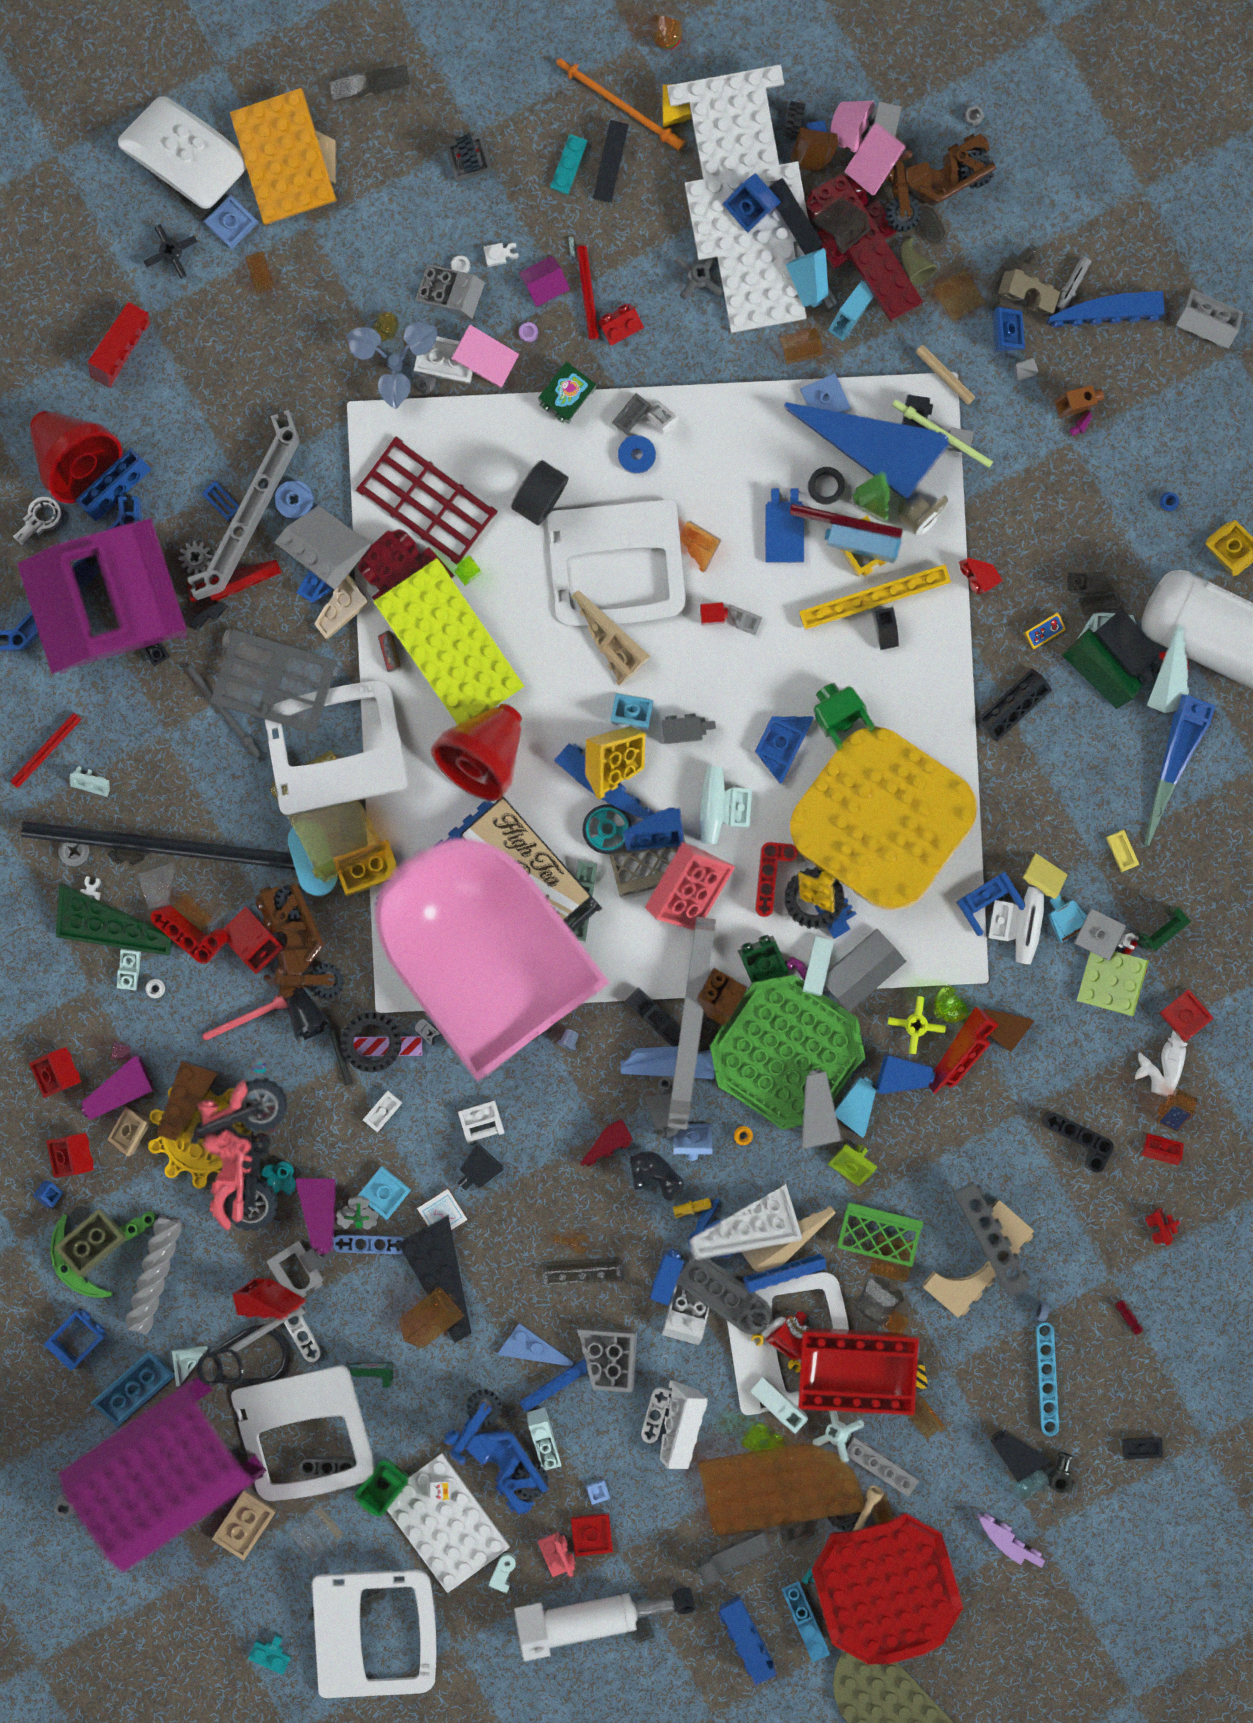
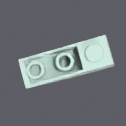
[750,1376,808,1434]
[527,1407,561,1471]

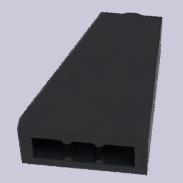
[990,1430,1050,1482]

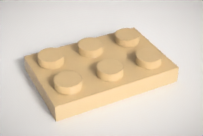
[212,1489,277,1561]

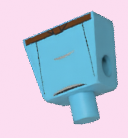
[1048,894,1087,943]

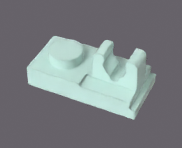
[70,766,110,797]

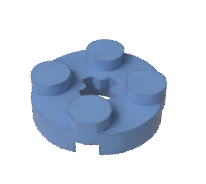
[275,480,314,520]

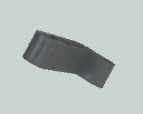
[696,1530,772,1585]

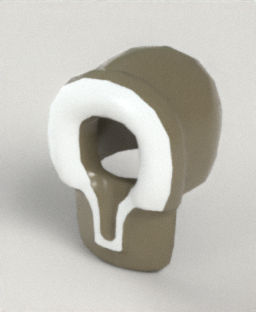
[898,493,948,536]

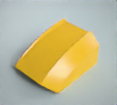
[1205,520,1253,576]

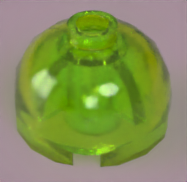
[933,984,969,1024]

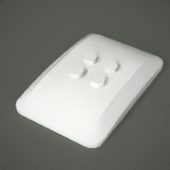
[118,96,247,209]

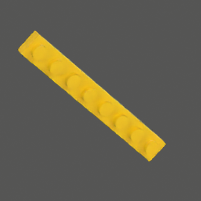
[799,564,951,630]

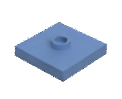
[204,194,258,250]
[800,373,851,413]

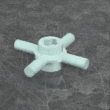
[813,1411,864,1463]

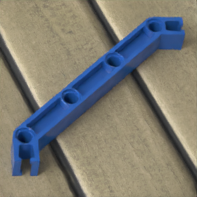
[0,496,142,652]

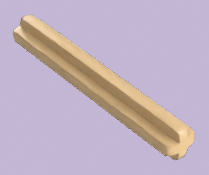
[916,345,975,404]

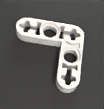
[641,1387,706,1443]

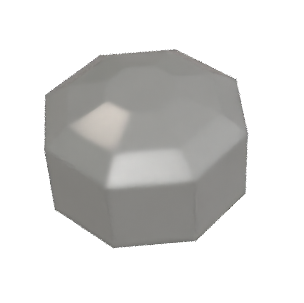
[964,106,984,126]

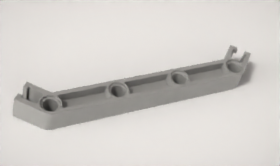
[187,410,300,600]
[668,917,716,1130]

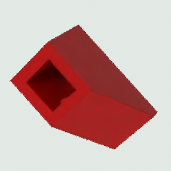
[958,558,1003,595]

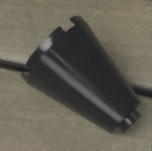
[286,987,331,1041]

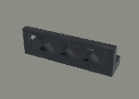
[976,668,1052,742]

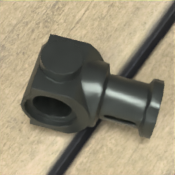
[1045,1452,1075,1493]

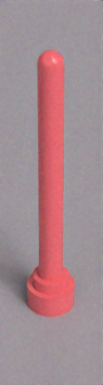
[202,996,288,1040]

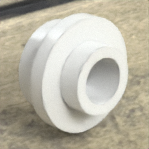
[146,979,165,998]

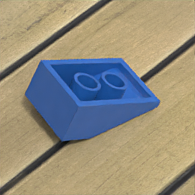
[623,807,684,852]

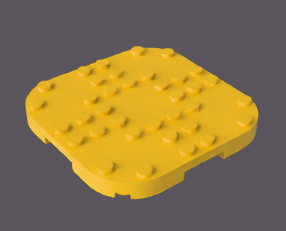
[790,727,977,911]

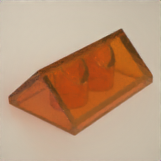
[398,1286,464,1348]

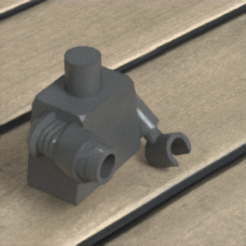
[645,1078,693,1142]

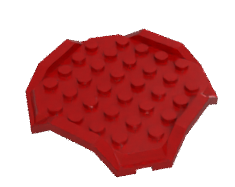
[811,1512,963,1665]

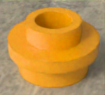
[734,1126,753,1145]

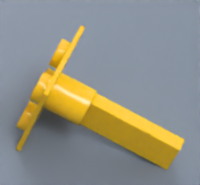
[798,870,836,912]

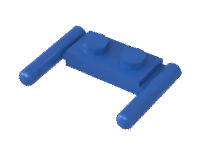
[956,871,1025,936]

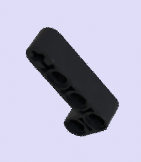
[1041,1111,1114,1173]

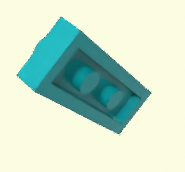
[550,134,588,195]

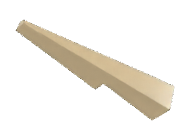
[571,591,650,686]

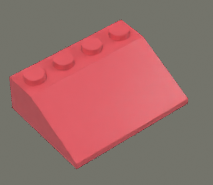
[645,842,735,931]

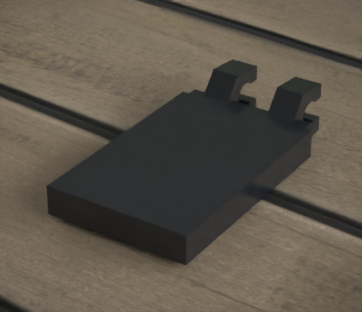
[1094,608,1164,686]

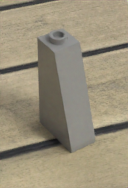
[801,1069,841,1149]

